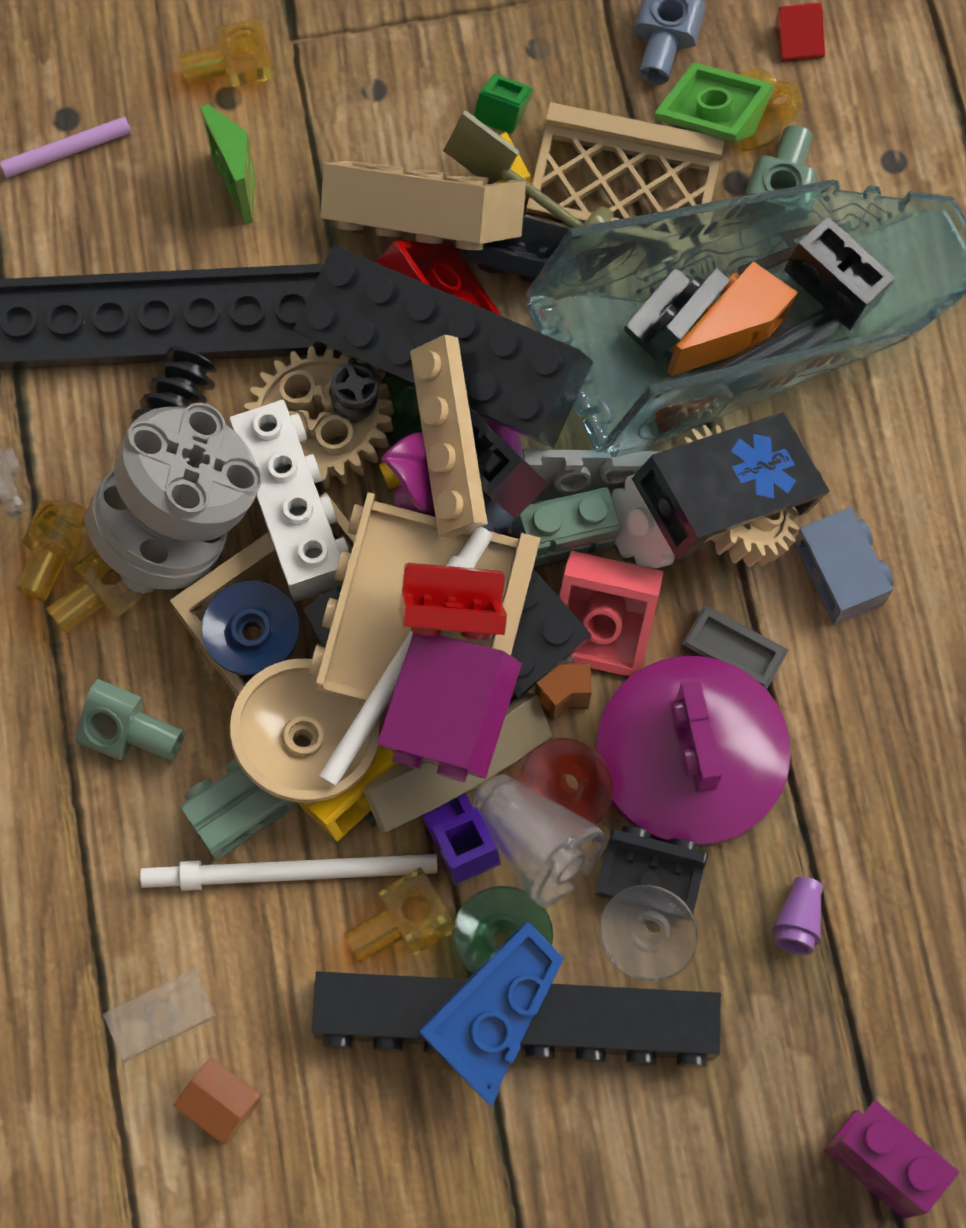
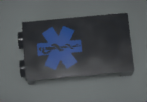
[631,412,830,560]

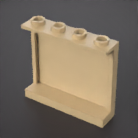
[309,492,541,709]

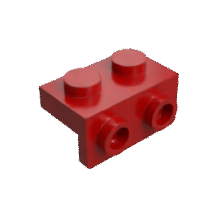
[399,563,507,640]

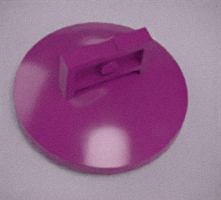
[596,656,791,847]

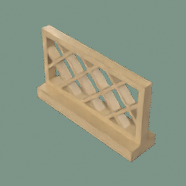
[527,102,725,249]

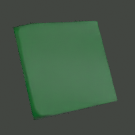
[474,74,534,134]

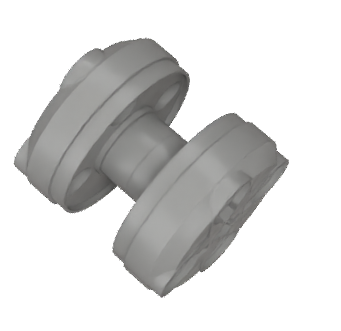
[84,403,263,593]

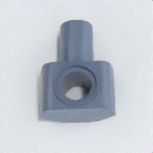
[632,0,706,85]

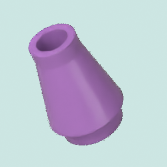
[772,877,823,955]

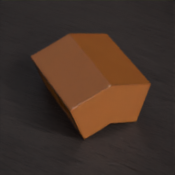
[535,663,592,721]
[173,1057,261,1145]

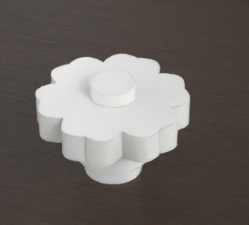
[611,474,675,568]

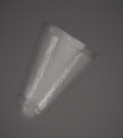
[473,774,607,907]

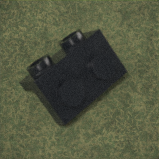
[467,214,572,285]
[595,826,709,920]

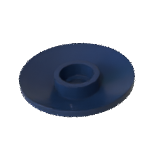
[202,581,300,676]

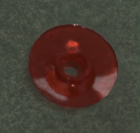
[519,738,614,834]

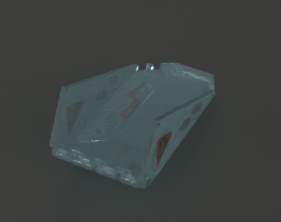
[525,180,966,458]

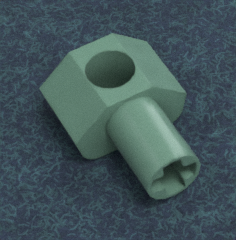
[743,125,819,222]
[75,679,185,761]

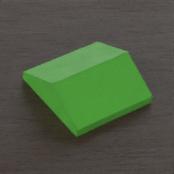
[655,62,773,142]
[200,104,256,225]

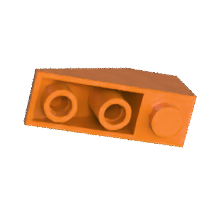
[667,262,798,376]

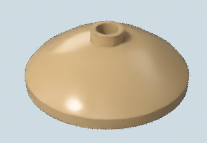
[230,659,380,803]

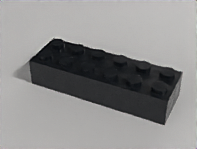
[294,245,593,448]

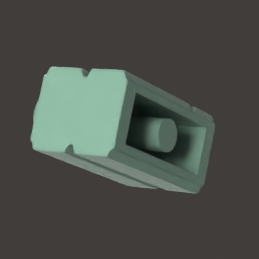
[510,487,621,567]
[180,758,297,861]

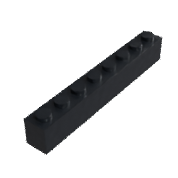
[311,971,721,1068]

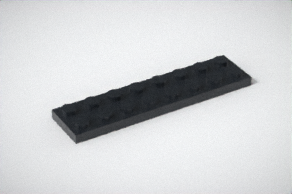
[0,263,339,370]

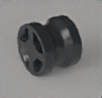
[331,362,379,421]

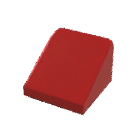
[775,3,825,62]

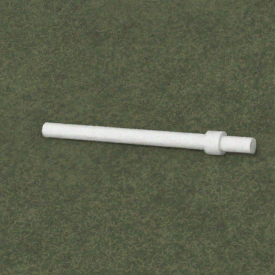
[319,527,494,787]
[140,854,437,891]

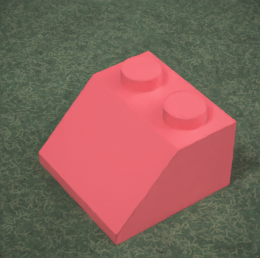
[559,550,664,677]

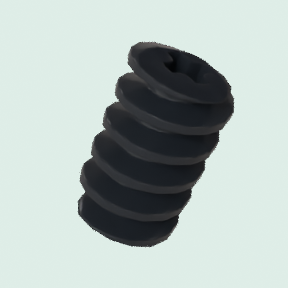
[131,346,216,423]

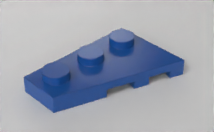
[417,922,564,1107]

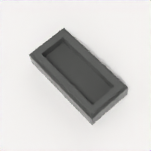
[681,605,788,690]

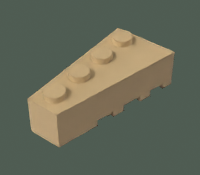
[320,161,526,250]

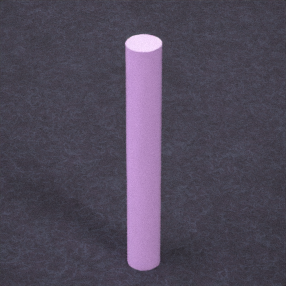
[0,116,131,179]

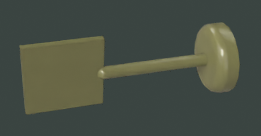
[443,110,614,264]

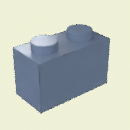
[794,507,894,625]

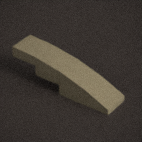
[363,693,553,832]

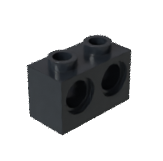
[784,216,896,331]

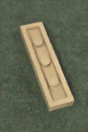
[410,334,488,538]

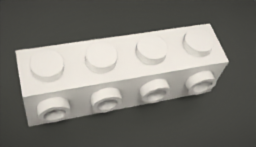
[229,399,349,602]

